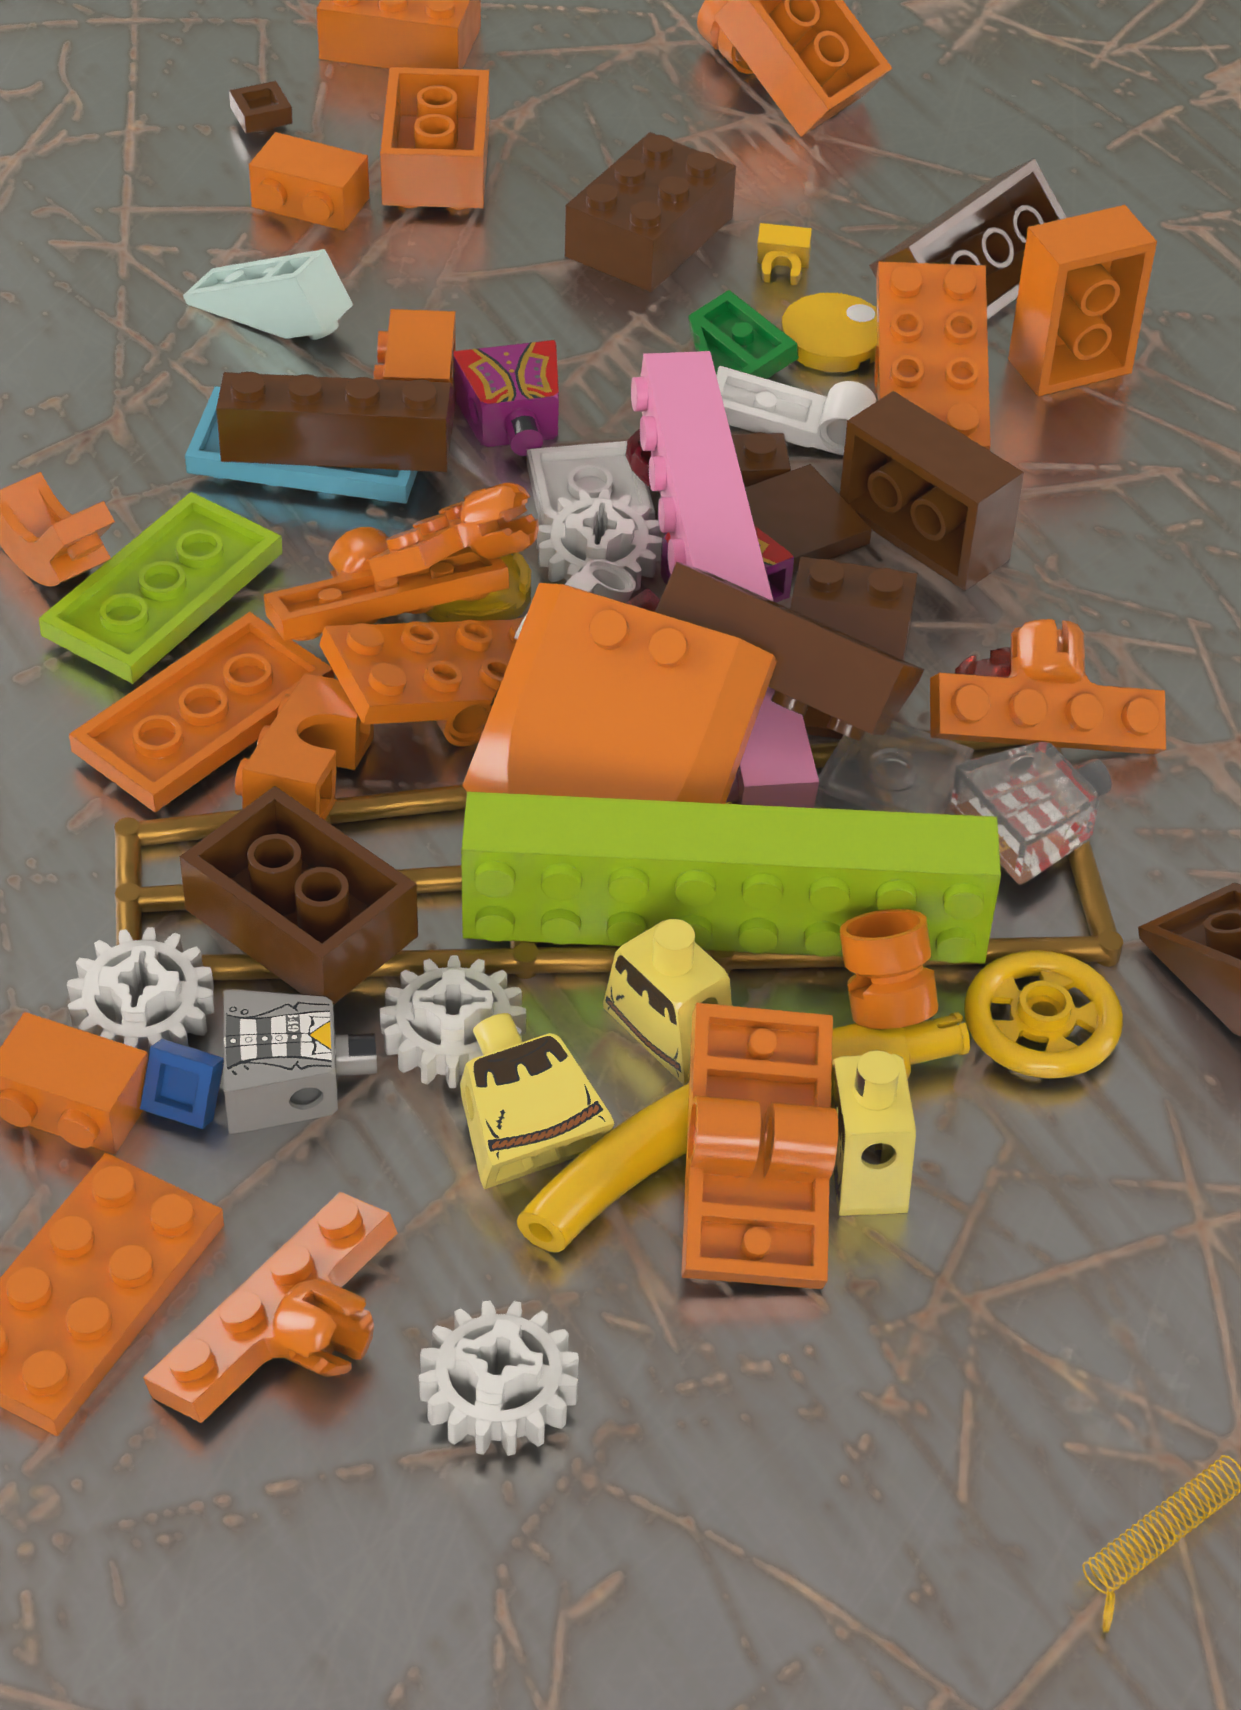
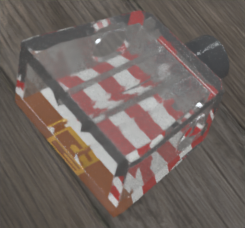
[950,741,1112,885]

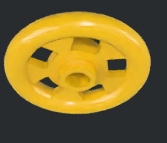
[964,950,1123,1079]

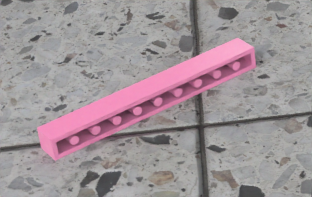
[631,351,819,808]

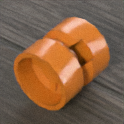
[840,909,939,1029]

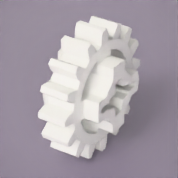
[536,488,662,591]
[67,927,215,1053]
[380,955,526,1088]
[418,1300,579,1455]

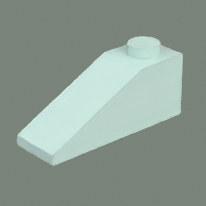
[182,249,353,340]

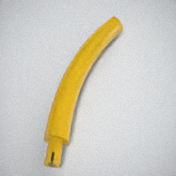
[517,1012,970,1252]

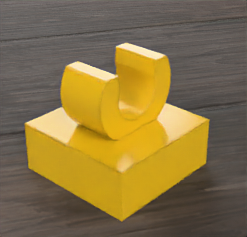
[757,223,812,285]

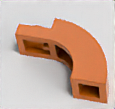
[0,472,115,587]

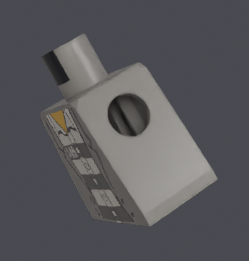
[223,990,377,1134]

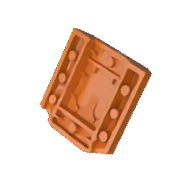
[462,583,777,804]

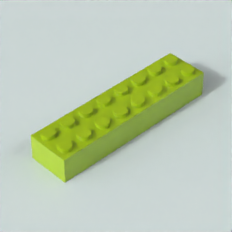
[461,792,1001,963]

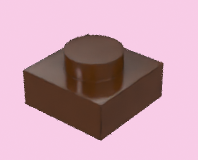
[229,81,293,133]
[731,432,791,487]

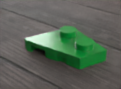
[688,290,799,379]

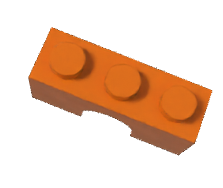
[235,673,374,820]

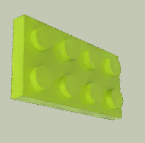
[38,492,283,684]

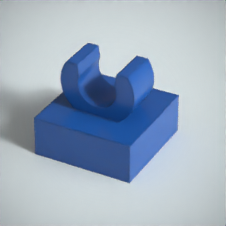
[140,1039,224,1129]

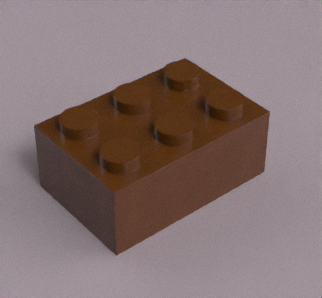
[565,132,736,292]
[840,391,1024,591]
[179,786,418,1005]

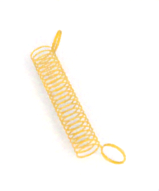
[1082,1455,1241,1633]

